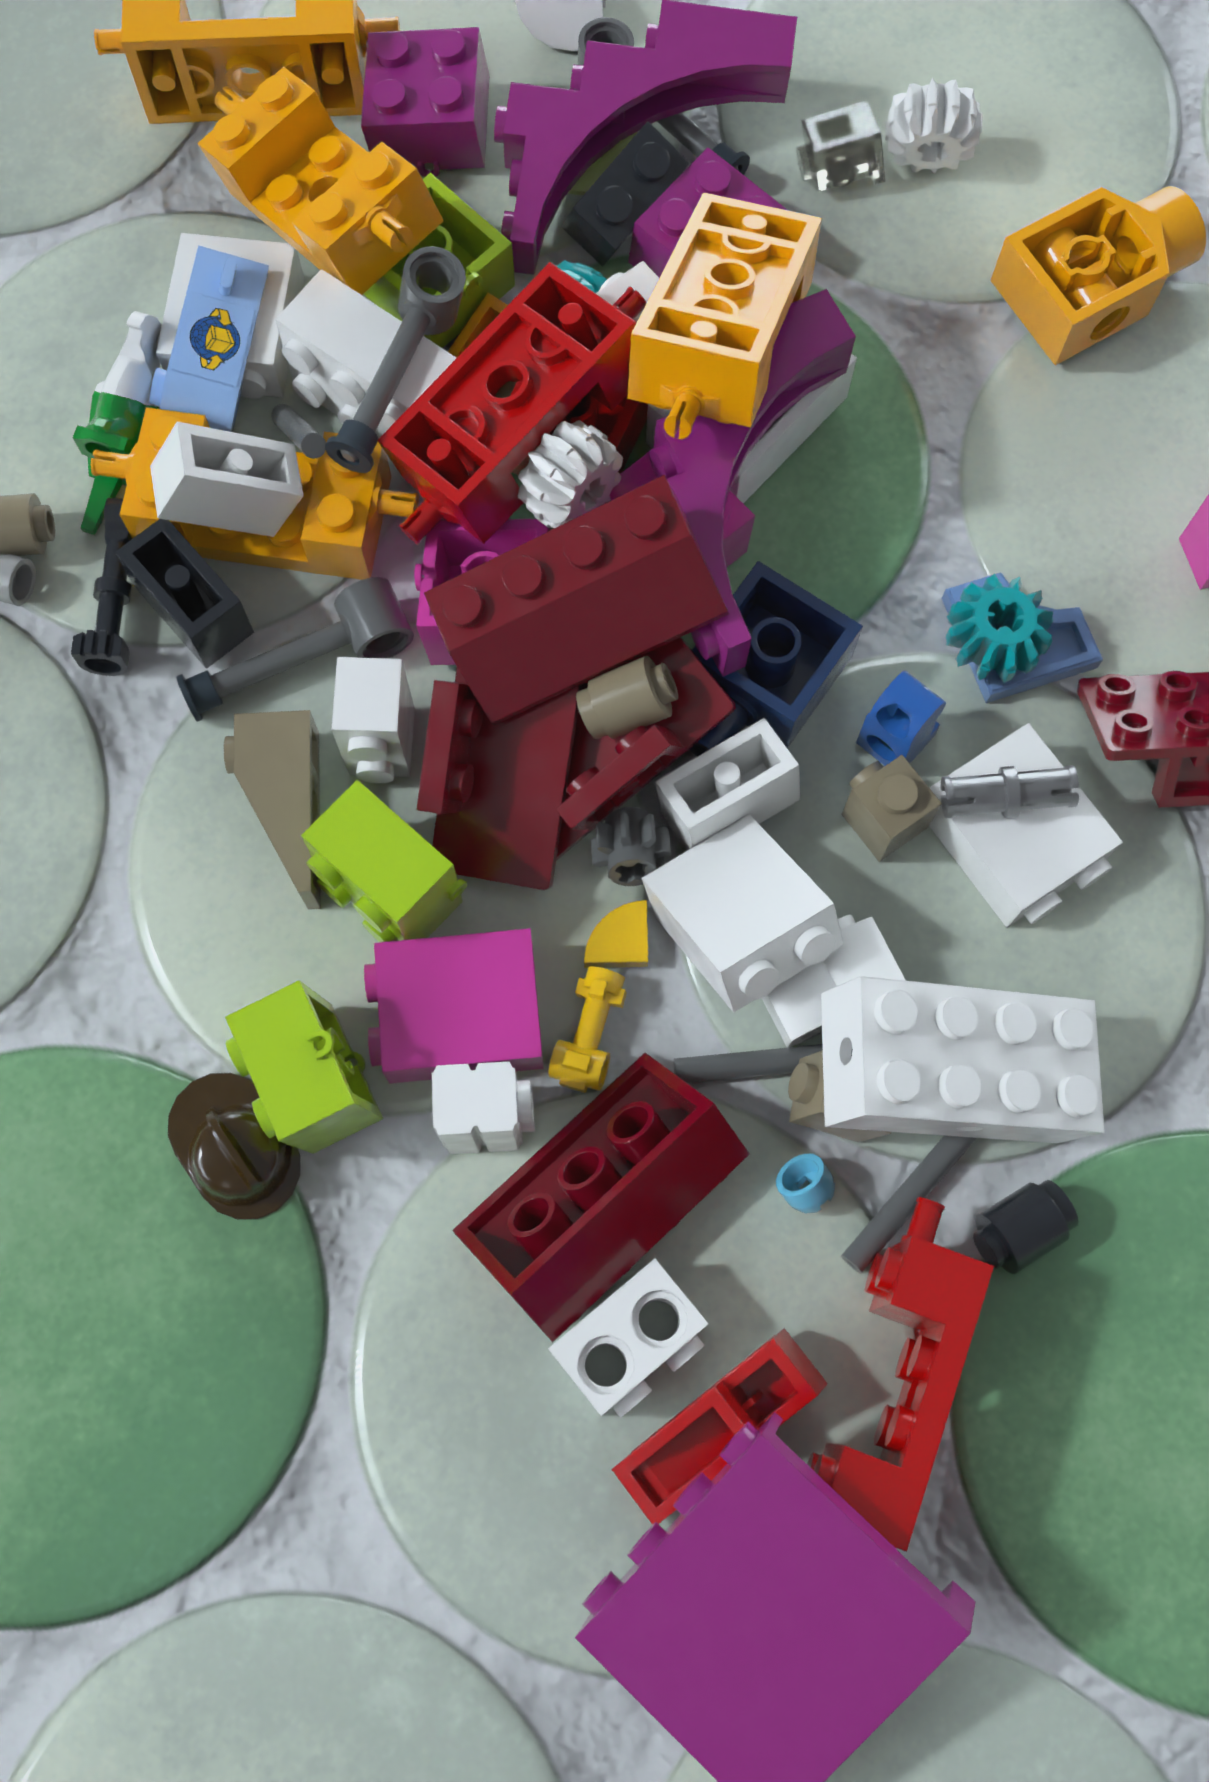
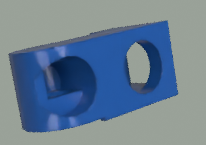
[856,670,946,766]

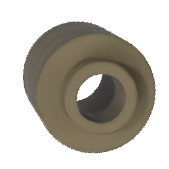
[0,493,55,556]
[576,656,678,739]

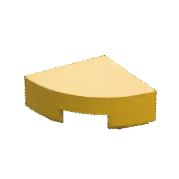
[584,900,648,968]

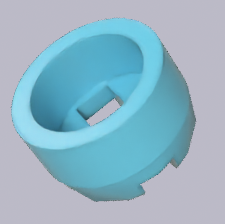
[776,1154,835,1214]

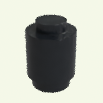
[973,1180,1079,1274]

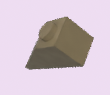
[224,710,321,910]

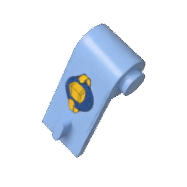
[149,245,269,432]

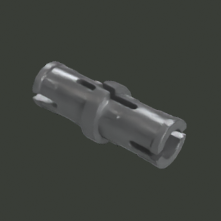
[940,765,1079,818]

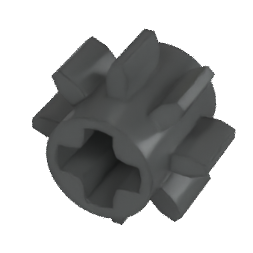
[591,807,671,886]

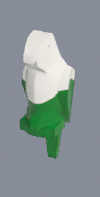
[72,311,162,535]

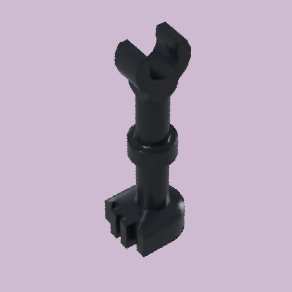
[71,498,132,676]

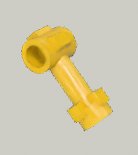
[548,966,627,1093]

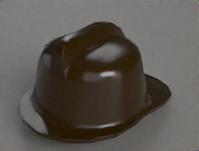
[168,1073,301,1220]

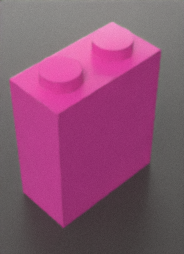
[364,928,544,1084]

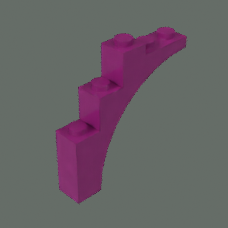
[494,0,798,275]
[649,289,856,676]

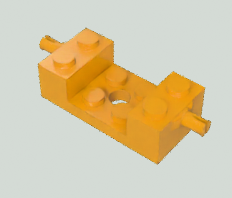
[94,0,400,124]
[197,67,444,295]
[627,193,822,439]
[91,407,419,580]

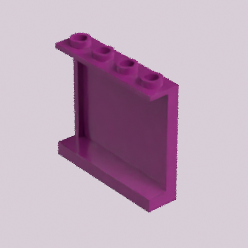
[575,1412,976,1782]

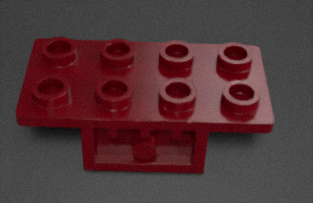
[556,637,736,861]
[416,667,582,890]
[1077,671,1209,808]

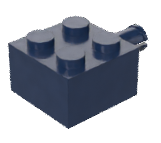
[690,561,863,757]

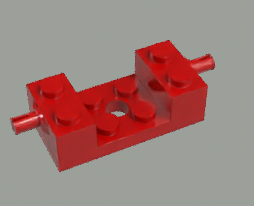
[377,262,647,545]
[807,1197,994,1552]

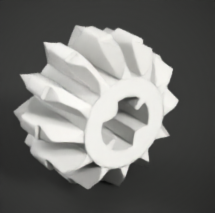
[885,78,983,174]
[518,420,623,528]

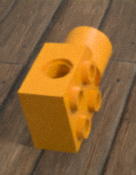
[990,186,1206,365]

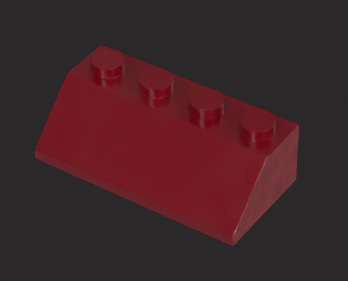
[424,475,729,725]
[452,1053,750,1343]

